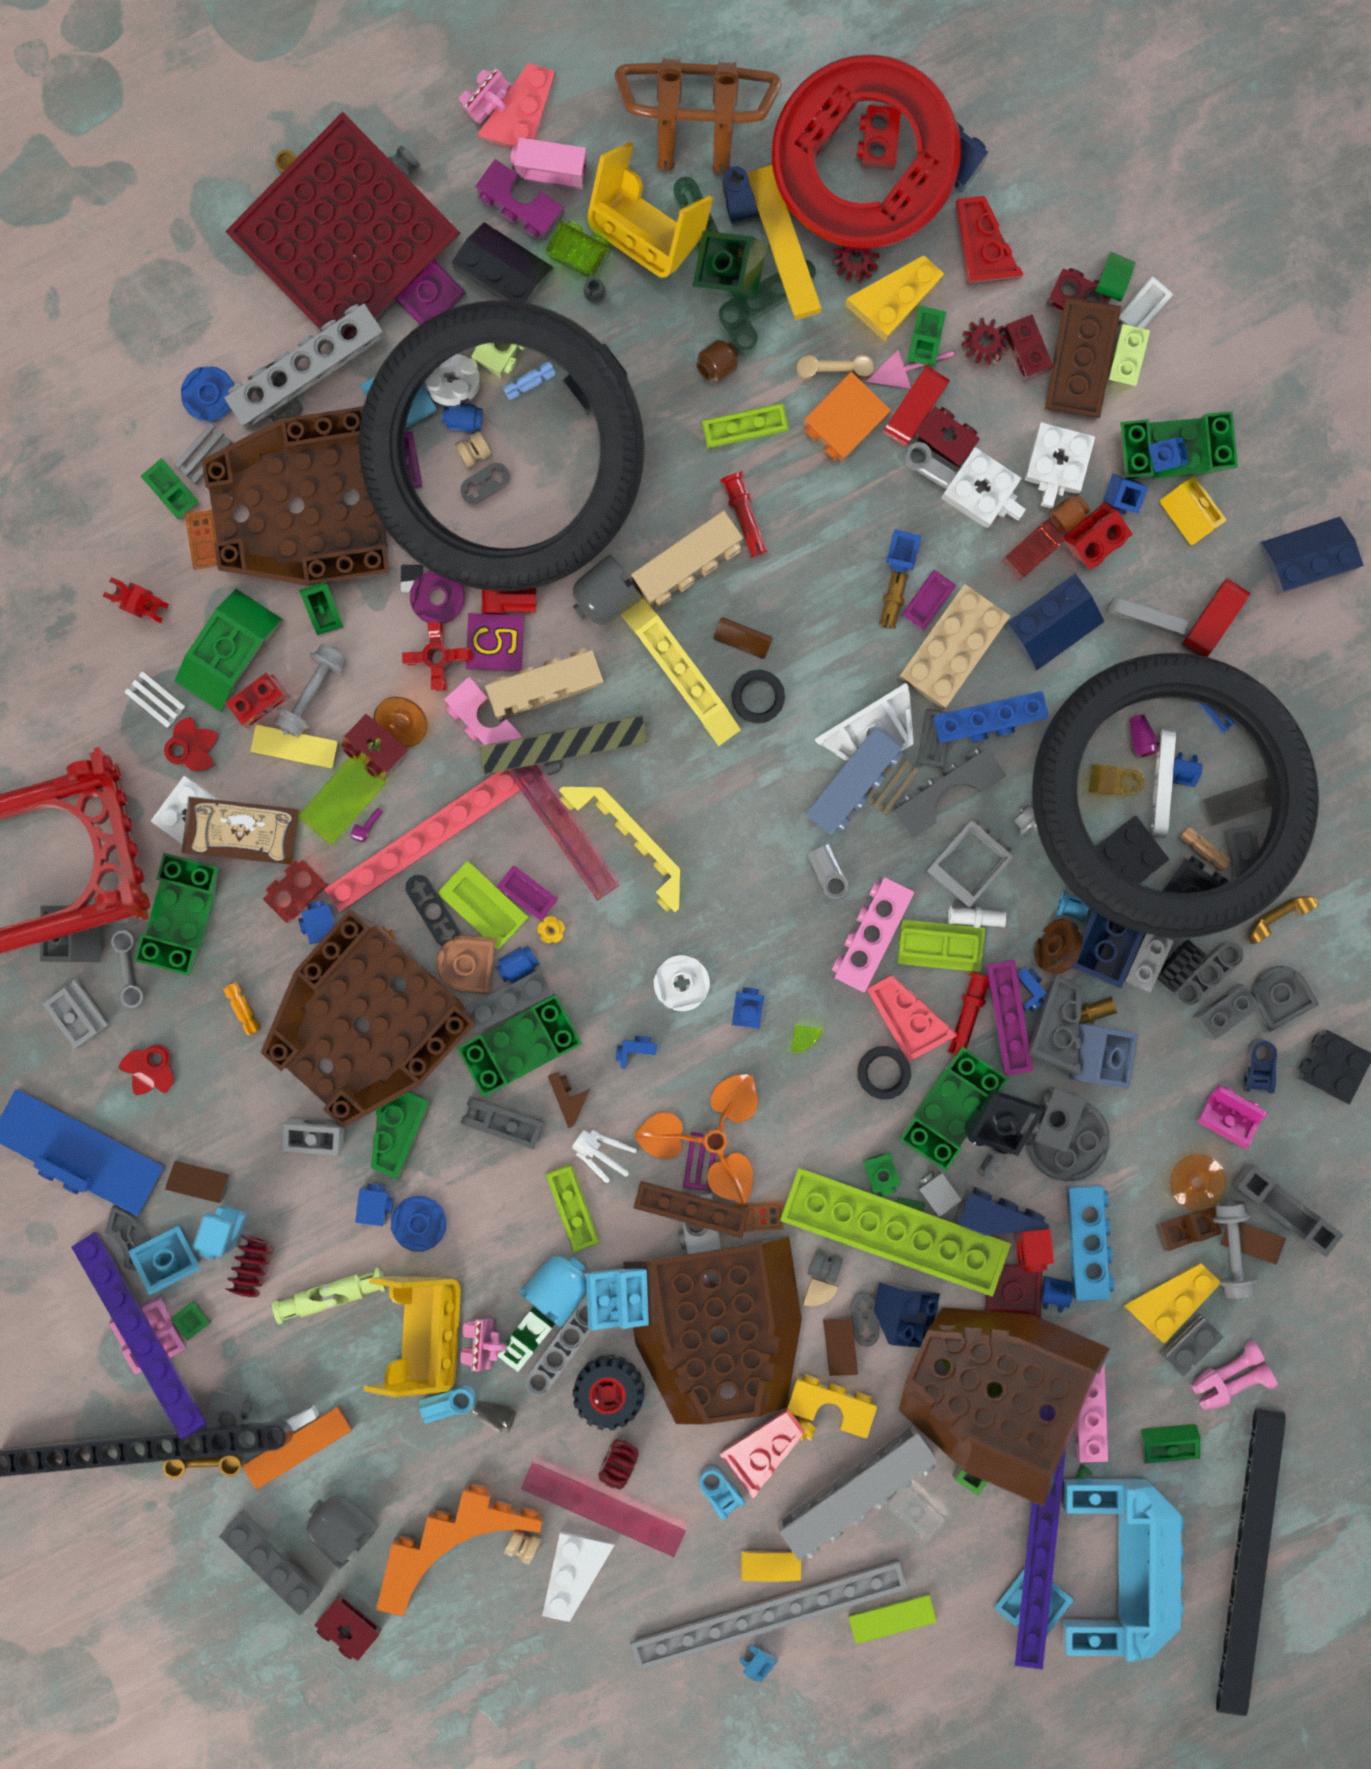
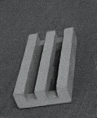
[174,423,233,484]

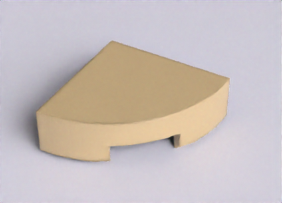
[803,1277,838,1306]

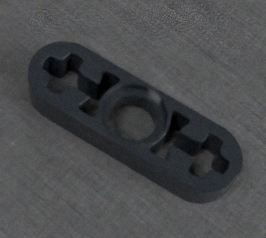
[406,875,461,946]

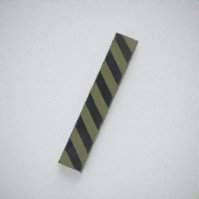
[478,714,647,775]

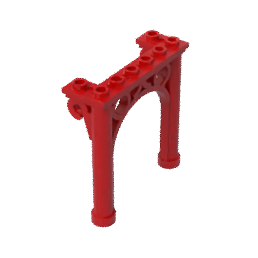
[0,747,151,954]

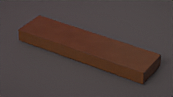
[633,1180,750,1238]

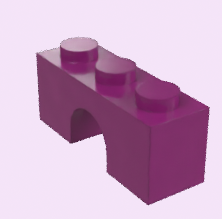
[476,159,564,240]

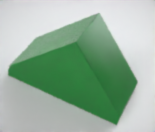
[299,581,343,635]

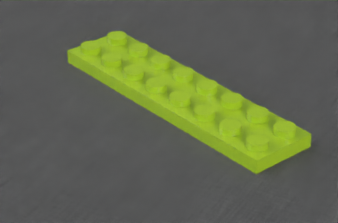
[780,1167,1011,1297]

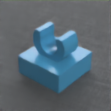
[740,1646,778,1682]

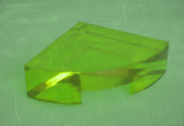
[790,1024,823,1052]

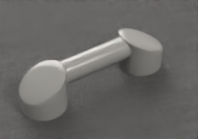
[111,930,143,1008]

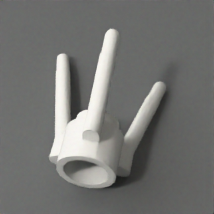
[572,1130,638,1183]

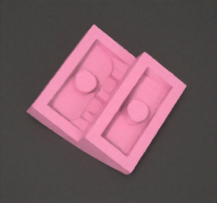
[109,1296,185,1374]

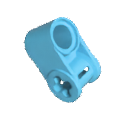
[698,1465,746,1521]

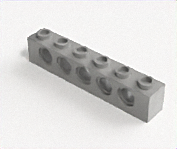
[224,304,386,430]

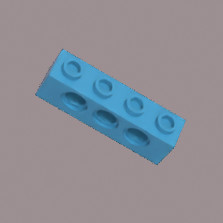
[1066,1184,1114,1301]

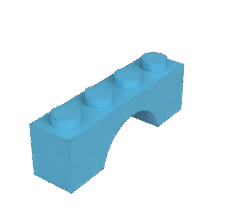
[193,1205,248,1260]

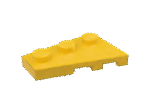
[1122,1262,1220,1344]

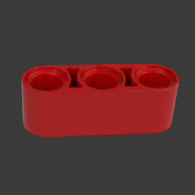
[883,365,950,447]
[1182,577,1251,657]

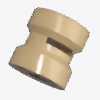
[454,431,492,468]
[504,1530,541,1565]

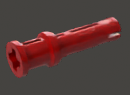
[720,471,768,558]
[948,971,989,1054]

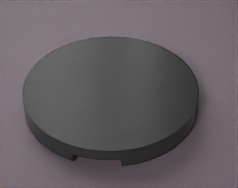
[1025,1102,1110,1181]

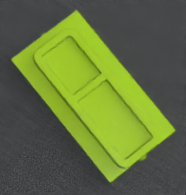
[437,861,529,950]
[897,920,985,972]

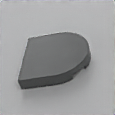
[1252,966,1319,1032]

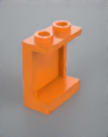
[803,372,891,462]

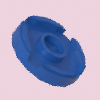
[181,366,235,423]
[391,1196,447,1252]

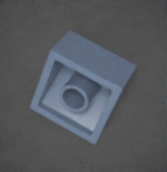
[1069,1023,1138,1089]

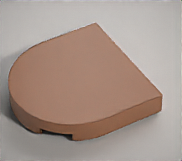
[436,935,495,994]

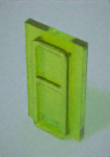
[298,757,387,846]

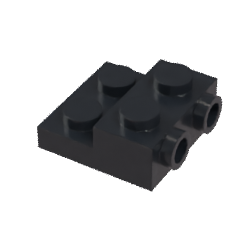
[1095,815,1170,884]
[1161,856,1229,894]
[1298,1029,1371,1105]
[964,1089,1044,1156]

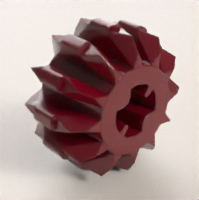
[832,246,880,284]
[961,318,1009,366]
[598,1439,639,1490]

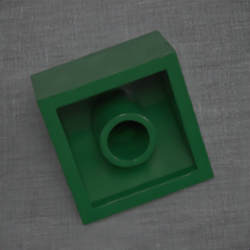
[692,231,768,300]

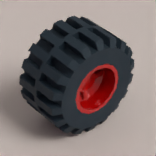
[572,1355,645,1431]

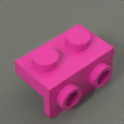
[1196,1086,1267,1149]

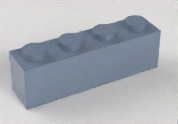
[806,724,904,835]

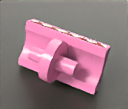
[459,67,512,125]
[460,1318,507,1372]

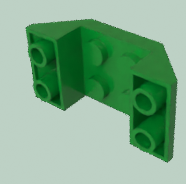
[1120,411,1238,480]
[175,589,283,712]
[134,852,219,976]
[457,994,582,1097]
[899,1047,1009,1172]

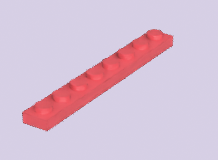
[324,769,525,912]

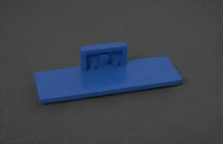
[0,1089,164,1216]

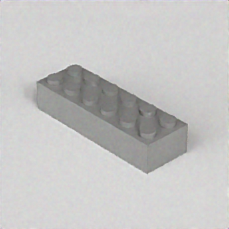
[777,1424,938,1560]

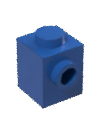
[1103,473,1148,514]
[299,901,336,944]
[355,1183,394,1226]

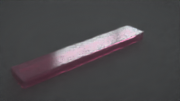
[507,765,620,901]
[520,1461,686,1557]

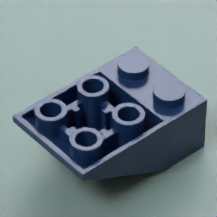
[953,1187,1050,1235]

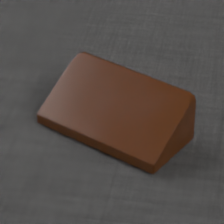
[714,617,773,659]
[165,1161,229,1203]
[823,1316,858,1376]

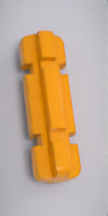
[223,982,260,1035]

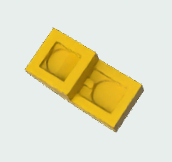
[741,1550,801,1581]

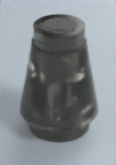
[472,1400,516,1432]

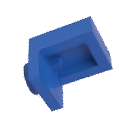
[886,529,922,573]
[1017,967,1046,1011]
[615,1036,657,1069]

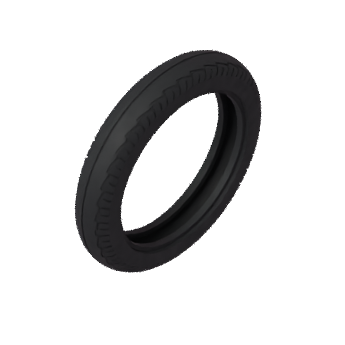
[359,300,644,591]
[1032,653,1319,938]

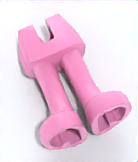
[1190,1339,1279,1410]

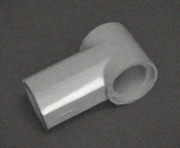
[903,442,960,489]
[807,844,849,901]

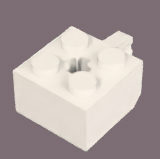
[1024,422,1095,508]
[941,447,1026,528]
[151,776,219,844]

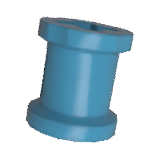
[1056,891,1089,923]

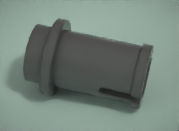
[584,277,606,303]

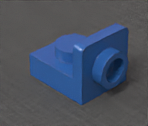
[1149,437,1190,472]
[732,987,764,1029]

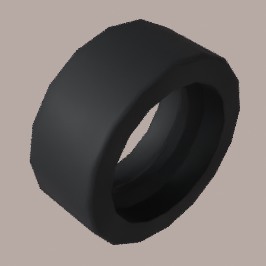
[732,669,785,724]
[857,1046,911,1100]

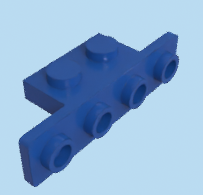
[933,691,1049,743]

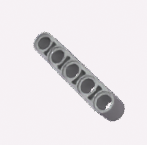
[525,1294,592,1396]

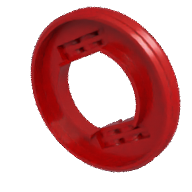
[772,55,961,249]

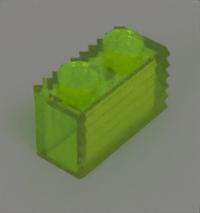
[545,221,610,279]

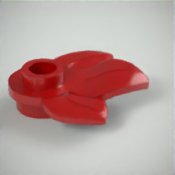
[164,717,218,771]
[119,1045,174,1095]

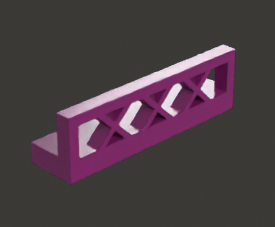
[986,960,1033,1076]

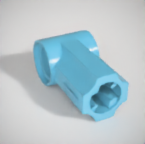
[418,1385,477,1424]

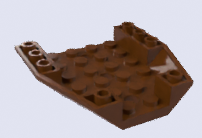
[201,406,389,586]
[260,909,476,1128]
[623,1236,802,1425]
[899,1307,1110,1507]

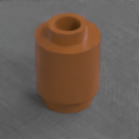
[1047,494,1090,535]

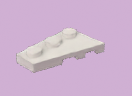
[542,1531,615,1622]

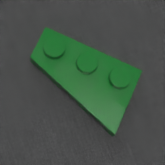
[371,1092,431,1179]

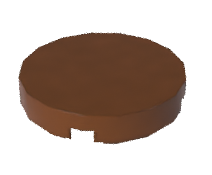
[1035,919,1083,975]

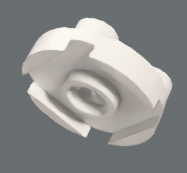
[424,354,480,406]
[654,955,710,1011]

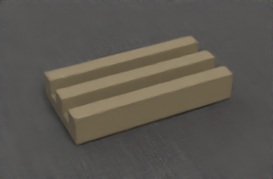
[866,758,919,815]

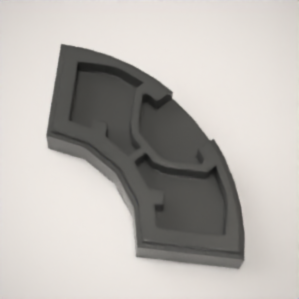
[105,1205,151,1271]

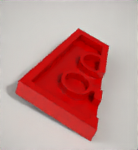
[955,196,1024,284]

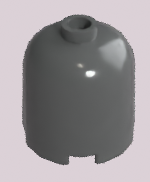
[572,554,643,625]
[306,1496,378,1569]

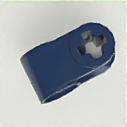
[722,166,759,224]
[1243,1039,1277,1094]

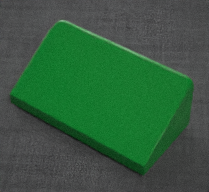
[1141,1424,1200,1464]

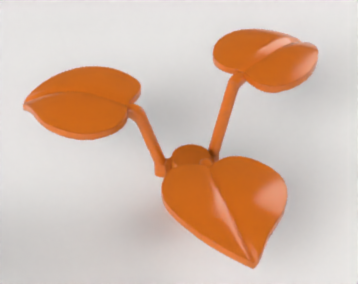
[634,1074,758,1204]

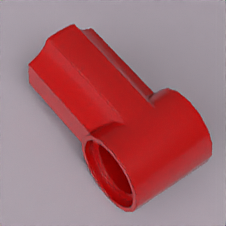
[481,588,537,614]

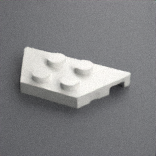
[815,683,914,761]

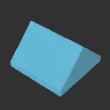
[128,1226,201,1295]

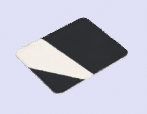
[401,565,423,593]

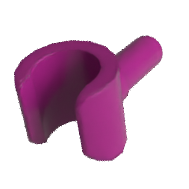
[350,808,383,842]

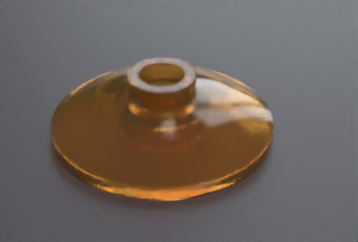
[373,696,428,748]
[1170,1154,1227,1211]

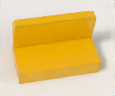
[1160,475,1227,545]

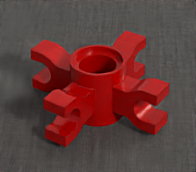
[102,577,169,623]
[402,622,473,691]

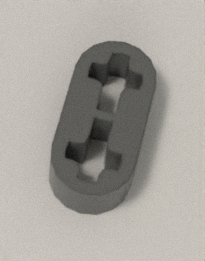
[461,463,510,504]
[851,1292,879,1347]

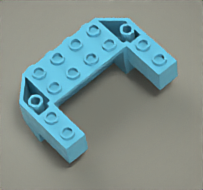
[1062,1479,1184,1661]

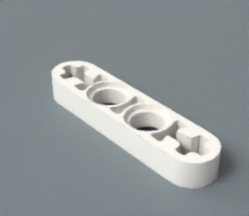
[1151,728,1176,838]

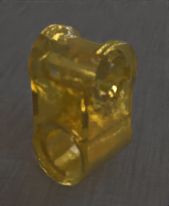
[1089,764,1145,796]

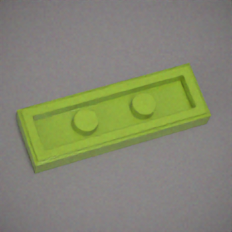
[702,403,789,449]
[545,1164,600,1253]
[848,1593,937,1644]

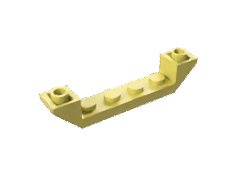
[621,598,741,747]
[559,787,680,912]

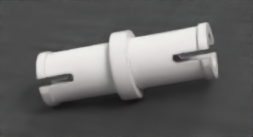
[948,906,1006,928]

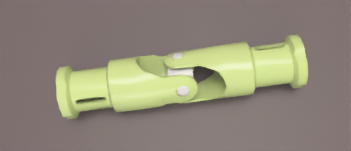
[271,1267,386,1325]

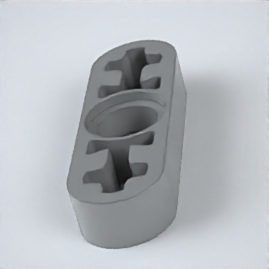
[1108,597,1189,637]

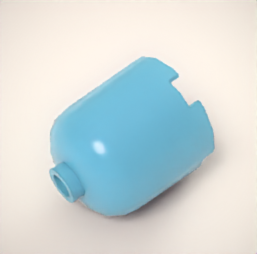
[518,1256,587,1328]

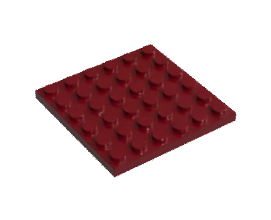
[225,111,461,340]

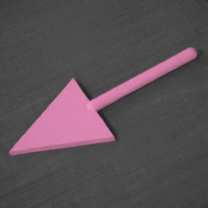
[866,349,955,389]

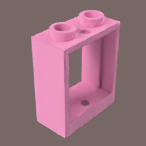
[510,137,588,190]

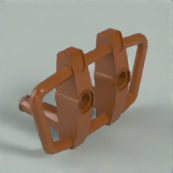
[614,57,782,174]

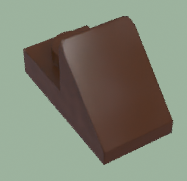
[548,1071,590,1128]

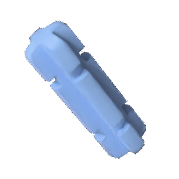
[503,362,556,400]

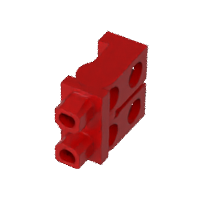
[225,673,290,729]

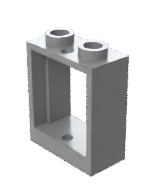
[925,820,1014,908]

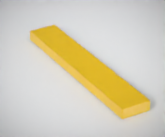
[746,165,822,321]

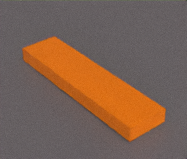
[242,1406,353,1490]

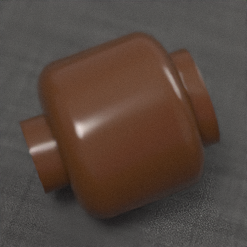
[696,340,738,382]

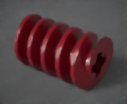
[225,1234,274,1298]

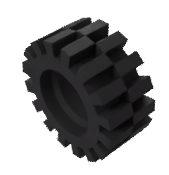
[1157,939,1206,992]

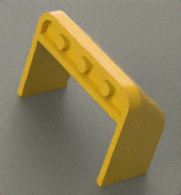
[587,142,713,278]
[363,1276,461,1397]

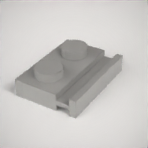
[42,980,109,1049]

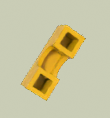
[786,1374,877,1439]

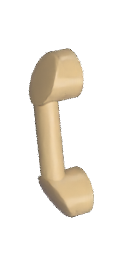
[796,355,874,380]

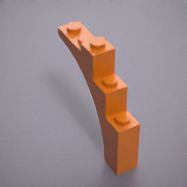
[376,1483,544,1616]

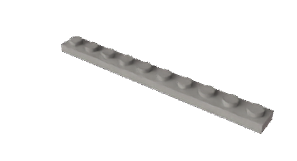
[630,1560,907,1671]

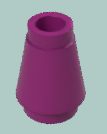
[1129,714,1160,758]

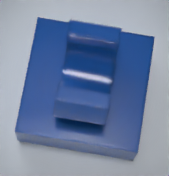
[1172,752,1203,787]
[1042,1277,1072,1313]

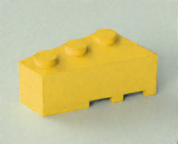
[845,255,944,342]

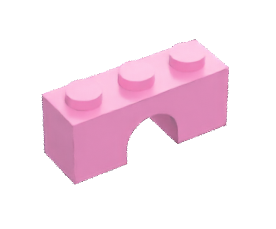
[444,677,522,745]

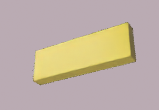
[250,725,339,769]

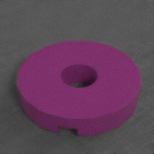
[410,570,465,624]

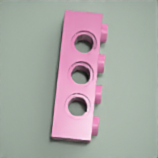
[831,877,914,993]
[1074,1364,1108,1462]

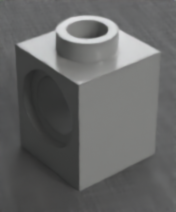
[917,1171,962,1217]

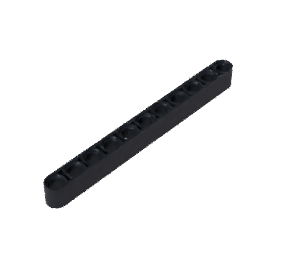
[1216,1408,1286,1716]
[0,1421,293,1477]

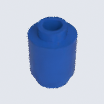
[442,403,483,433]
[496,945,539,983]

